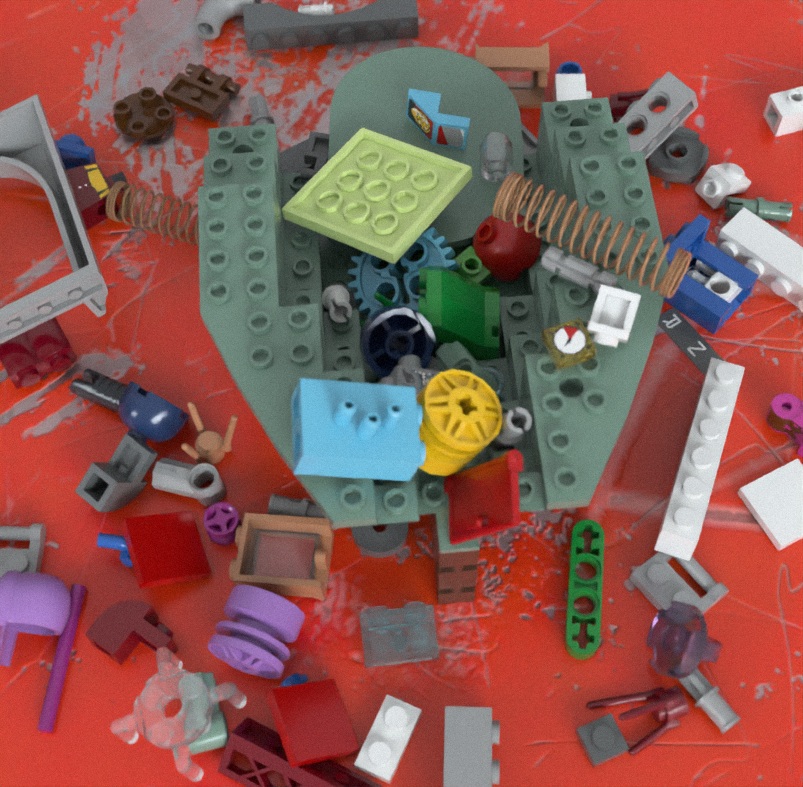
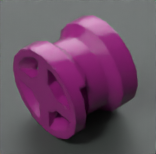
[203,502,242,546]

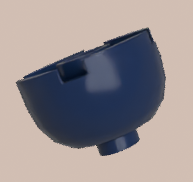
[360,306,436,378]
[118,381,190,443]

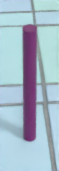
[37,584,86,733]

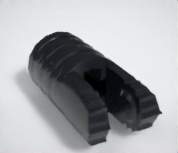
[68,368,128,414]

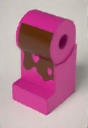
[766,393,803,458]

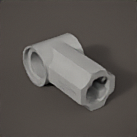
[152,457,226,506]

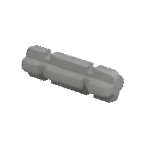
[541,246,617,294]

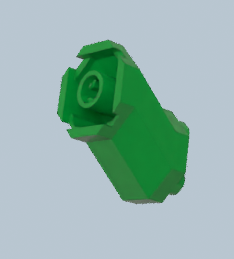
[419,265,500,360]

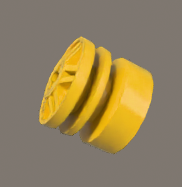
[416,369,503,476]

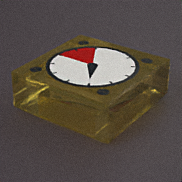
[542,318,597,370]

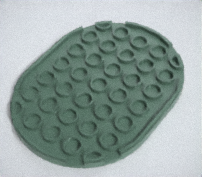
[328,47,524,249]

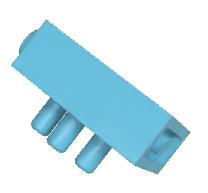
[291,378,426,481]

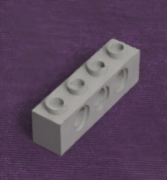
[614,71,699,160]

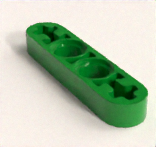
[565,519,605,660]

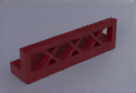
[218,717,383,787]

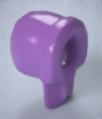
[0,570,71,667]

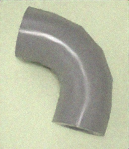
[192,0,262,40]

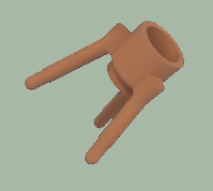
[181,401,238,465]

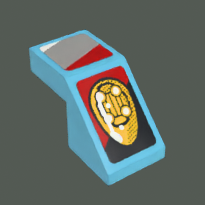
[406,88,470,150]

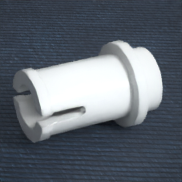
[298,1,335,15]
[322,285,353,323]

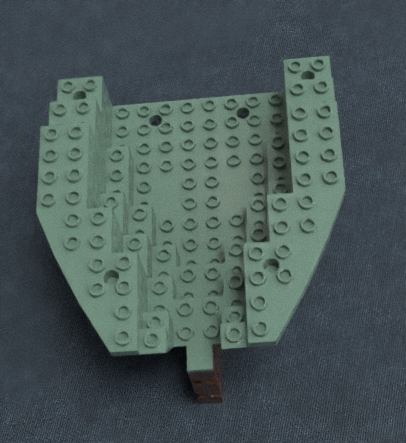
[198,97,669,605]

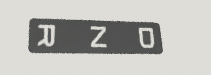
[658,308,724,375]

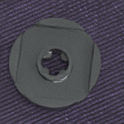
[646,127,709,184]

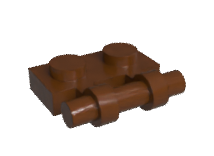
[163,63,241,122]

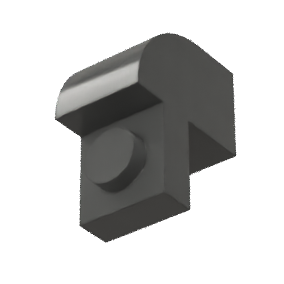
[75,433,158,512]

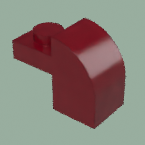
[85,600,178,665]

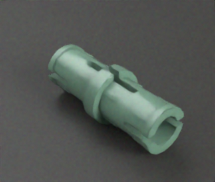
[725,197,793,223]

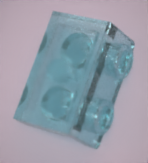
[359,602,439,668]

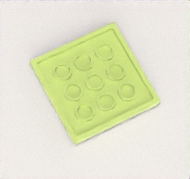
[281,128,473,264]

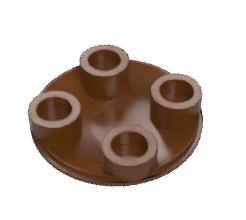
[113,87,174,139]

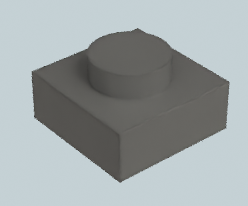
[575,713,629,768]

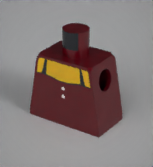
[66,163,128,230]

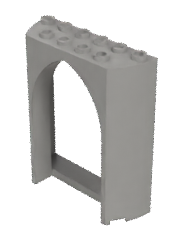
[0,94,108,344]

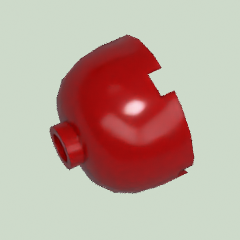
[472,212,542,282]

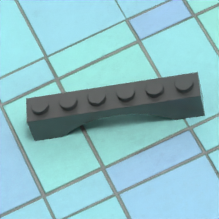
[243,0,419,51]

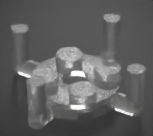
[110,647,247,782]

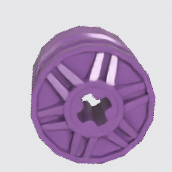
[207,585,305,679]

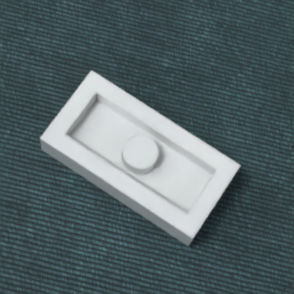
[354,694,422,784]

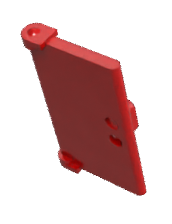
[444,449,523,545]

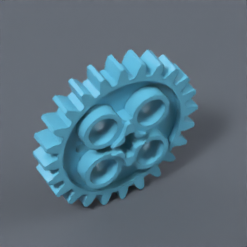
[348,227,459,318]

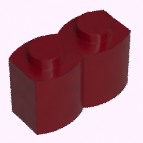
[0,317,77,388]

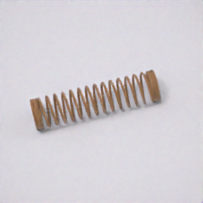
[492,172,692,299]
[105,181,199,246]

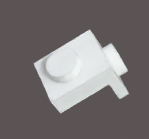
[695,163,752,209]
[587,284,641,348]

